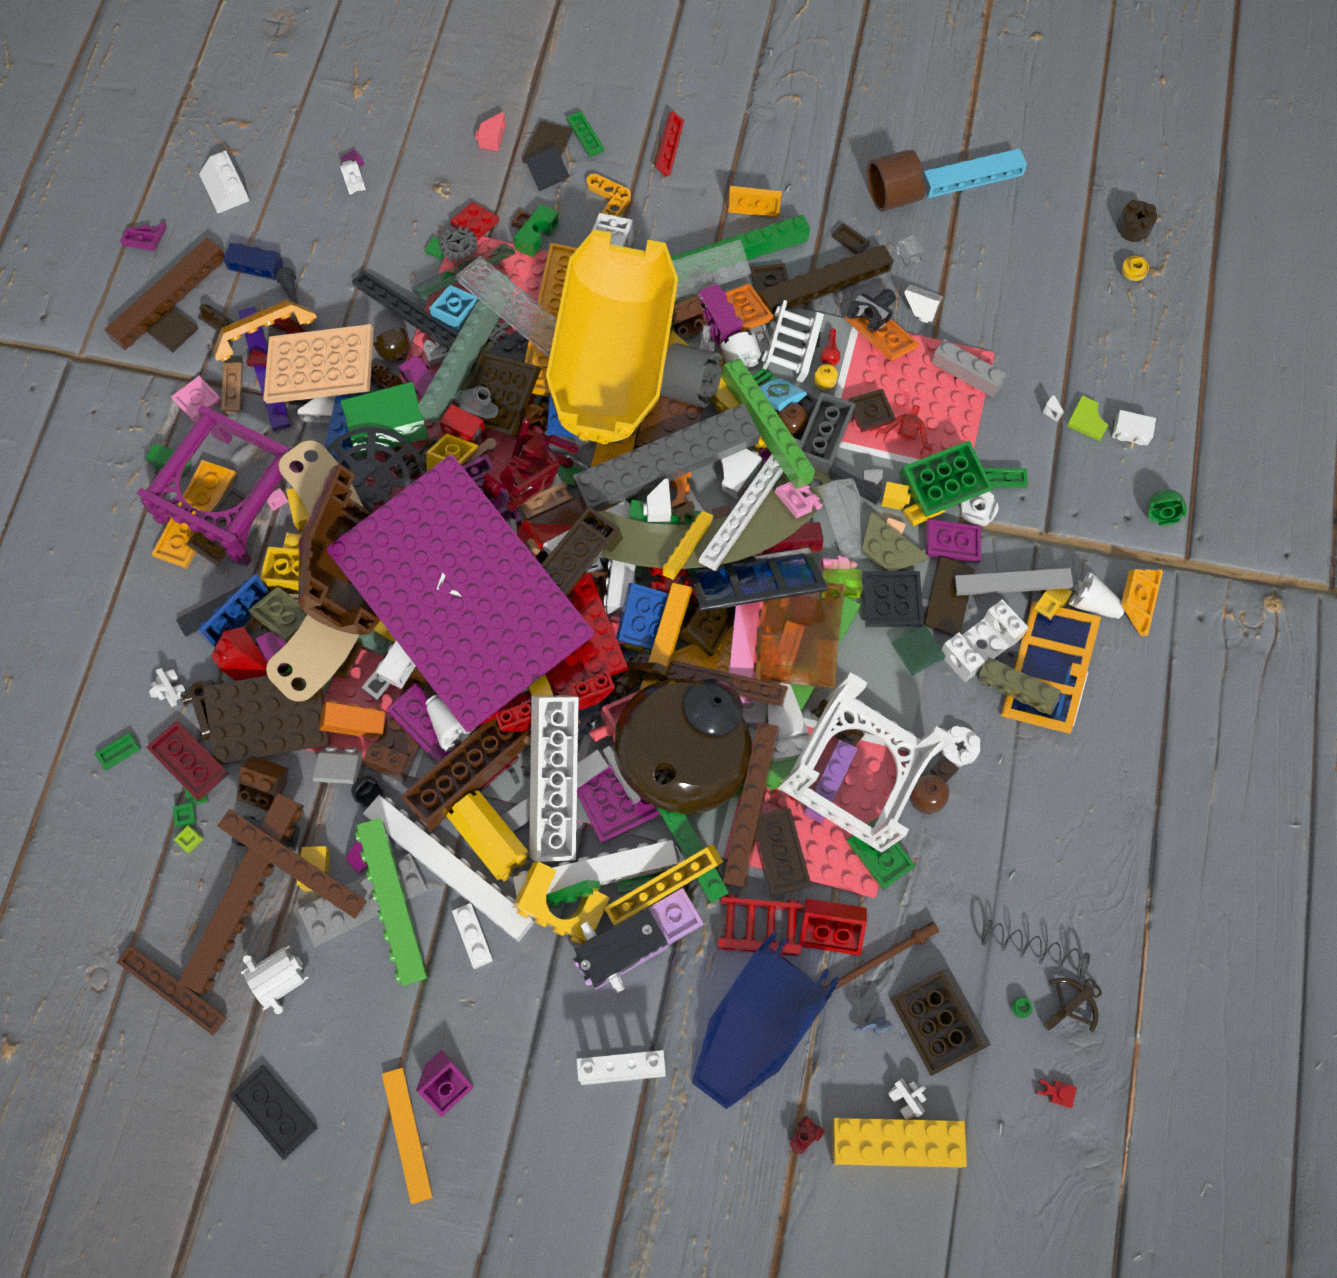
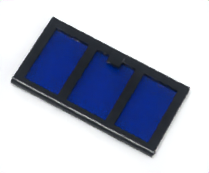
[687,548,827,612]

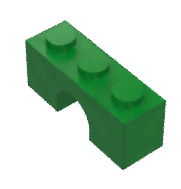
[513,205,559,258]

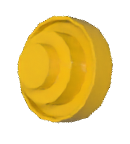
[1122,256,1149,281]

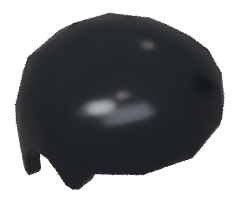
[351,776,384,807]

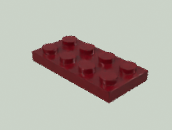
[146,720,229,802]

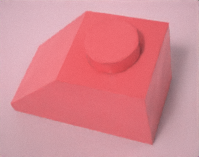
[476,112,506,151]

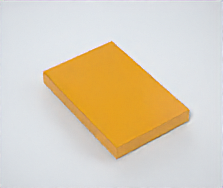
[728,186,782,218]

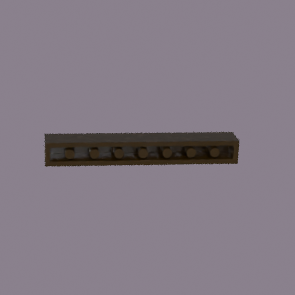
[759,245,894,315]

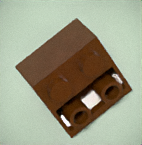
[672,293,708,340]
[236,756,289,811]

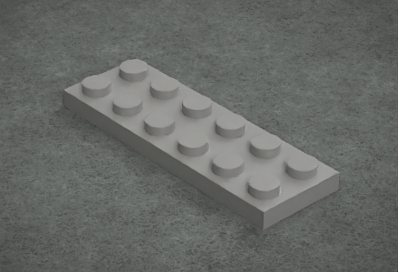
[298,853,428,947]

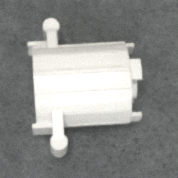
[241,945,309,1014]

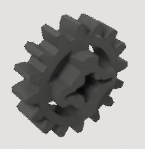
[439,227,478,263]

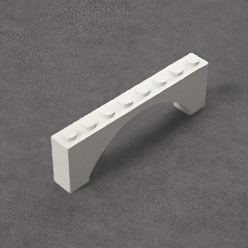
[638,422,762,500]

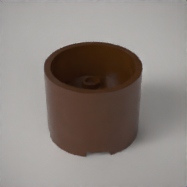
[867,150,926,212]

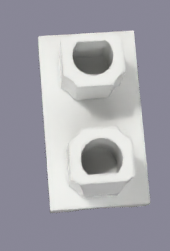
[340,160,366,195]
[149,668,186,707]
[888,1078,927,1120]

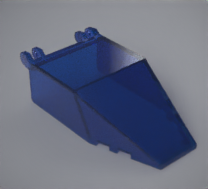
[692,931,840,1109]

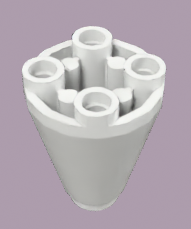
[1069,572,1125,619]
[426,695,473,752]

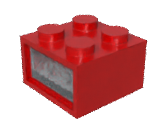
[440,404,487,447]

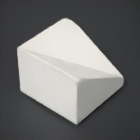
[1043,395,1064,422]

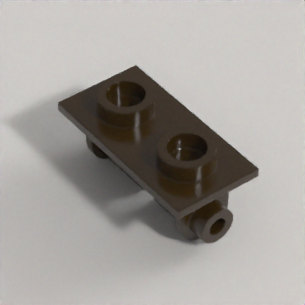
[198,304,234,333]

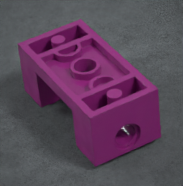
[462,455,521,526]

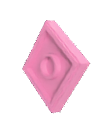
[171,375,222,423]

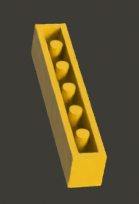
[604,844,723,925]

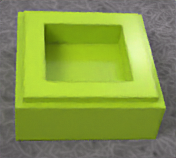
[173,825,204,854]

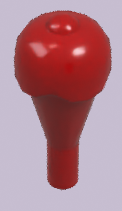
[820,328,841,366]

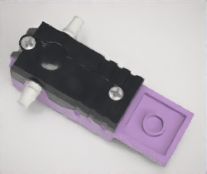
[573,888,704,993]

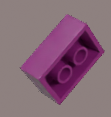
[698,283,743,352]

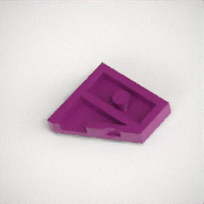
[120,222,167,251]

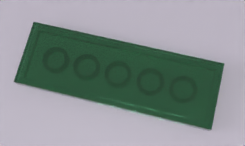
[411,243,516,298]

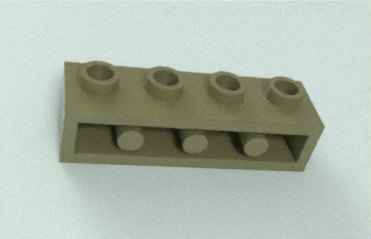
[980,657,1061,715]

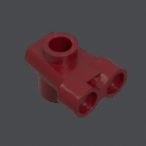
[789,1116,824,1154]

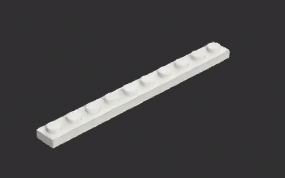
[699,437,801,571]

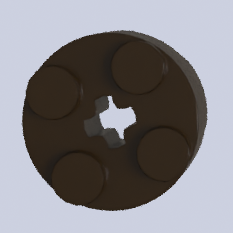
[1117,200,1157,242]

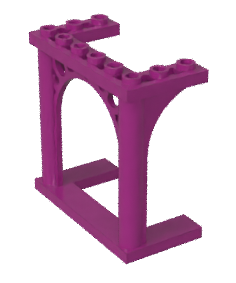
[137,405,304,566]

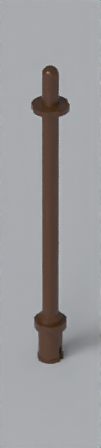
[795,921,939,1011]

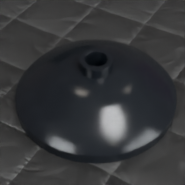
[683,679,743,736]

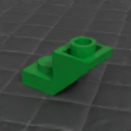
[144,444,192,477]

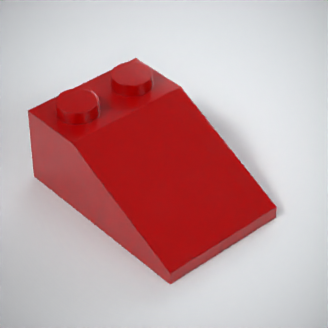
[211,627,268,681]

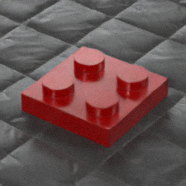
[450,201,499,241]

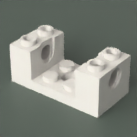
[592,213,633,248]
[940,599,1029,682]

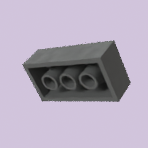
[799,392,856,475]

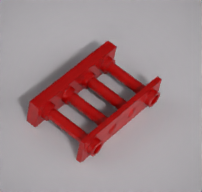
[717,894,804,957]

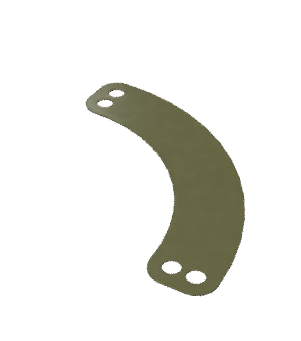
[597,470,832,569]

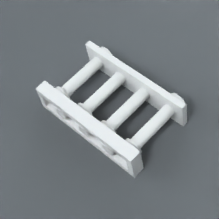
[762,300,824,383]
[577,1050,666,1085]

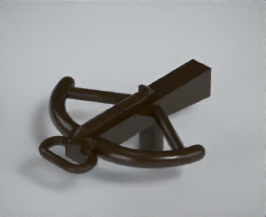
[1042,978,1102,1032]

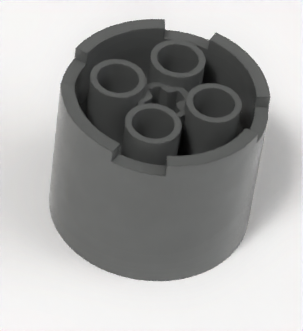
[660,343,722,408]

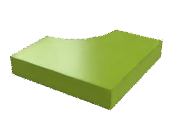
[1067,395,1109,441]

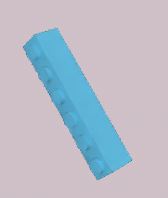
[922,149,1027,198]

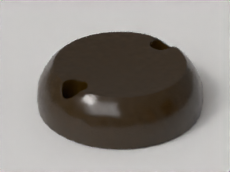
[613,679,752,814]

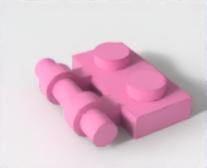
[775,482,822,518]

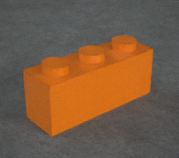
[319,701,385,739]

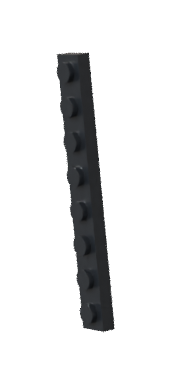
[352,271,459,350]

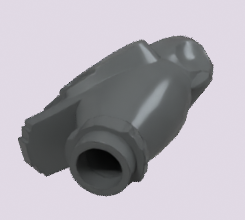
[455,386,499,418]

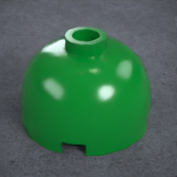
[1147,489,1187,526]

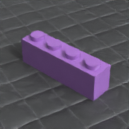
[804,740,858,824]

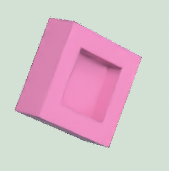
[266,488,288,511]

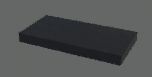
[229,1065,318,1160]

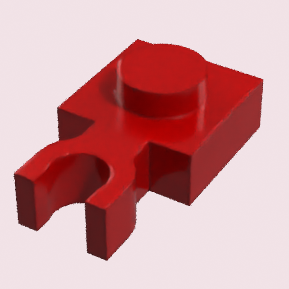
[1036,1079,1077,1109]

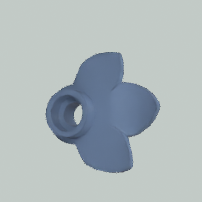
[854,1017,893,1033]

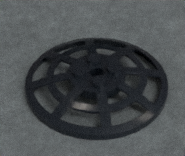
[326,427,427,513]

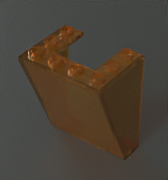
[756,578,846,688]

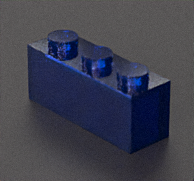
[223,243,284,280]

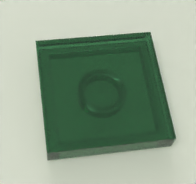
[892,625,946,676]

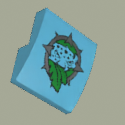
[760,378,807,411]

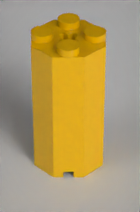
[446,790,529,882]

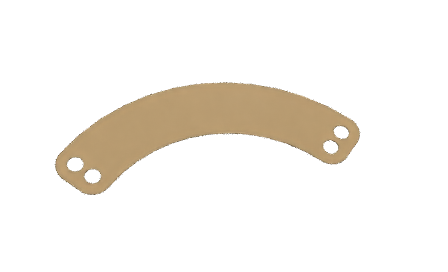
[266,441,363,701]

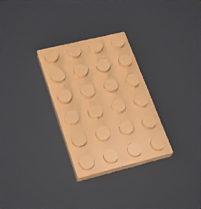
[263,324,374,404]

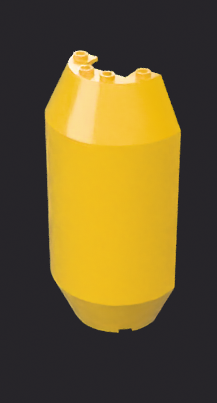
[546,230,678,444]

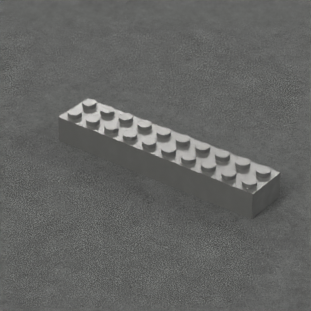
[573,404,760,511]

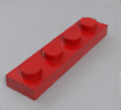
[654,111,684,176]

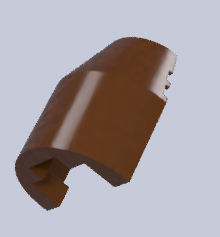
[298,464,381,635]

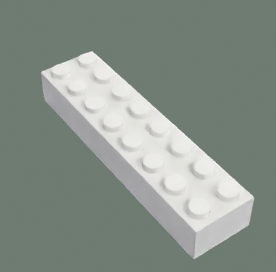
[529,695,578,862]

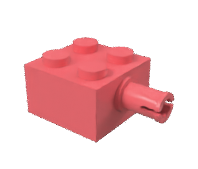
[590,691,638,742]

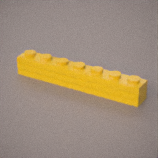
[662,511,713,580]

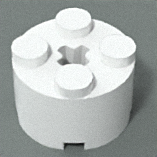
[721,332,761,367]

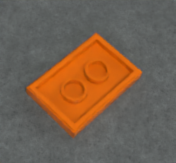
[725,283,774,332]

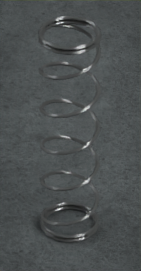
[981,920,1090,979]

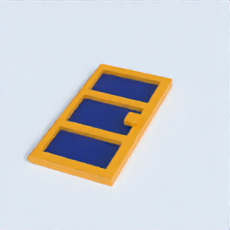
[1001,602,1101,734]

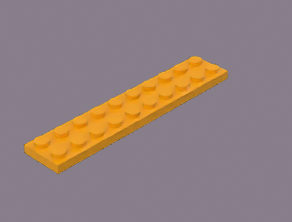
[524,242,578,397]

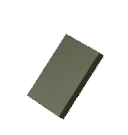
[249,586,307,644]

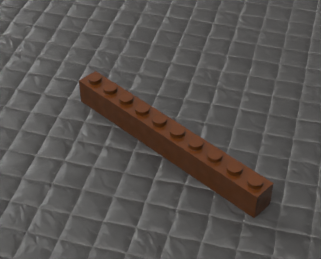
[178,793,304,994]

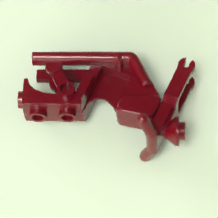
[482,418,579,511]

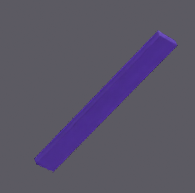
[238,306,291,431]

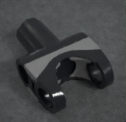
[846,289,896,333]

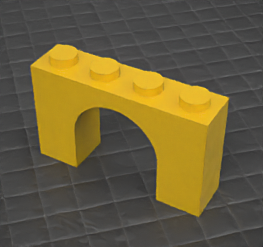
[512,862,610,945]

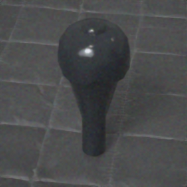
[275,266,298,304]

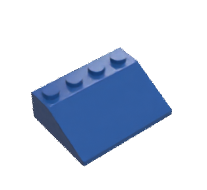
[197,574,270,648]

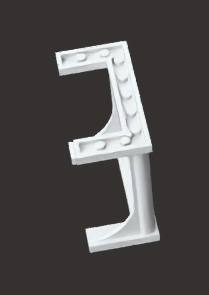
[778,672,953,853]

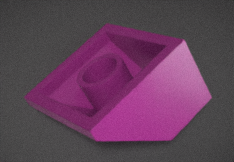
[416,1050,474,1117]

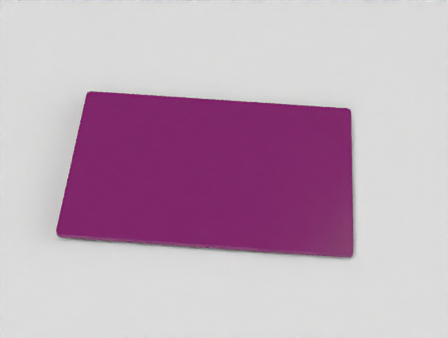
[327,455,594,732]

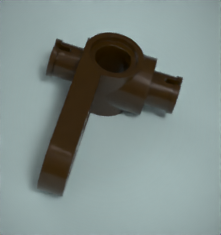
[611,657,669,699]
[180,679,225,740]

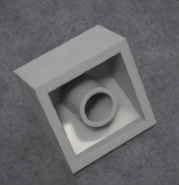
[313,746,363,784]

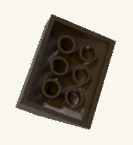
[890,968,991,1076]

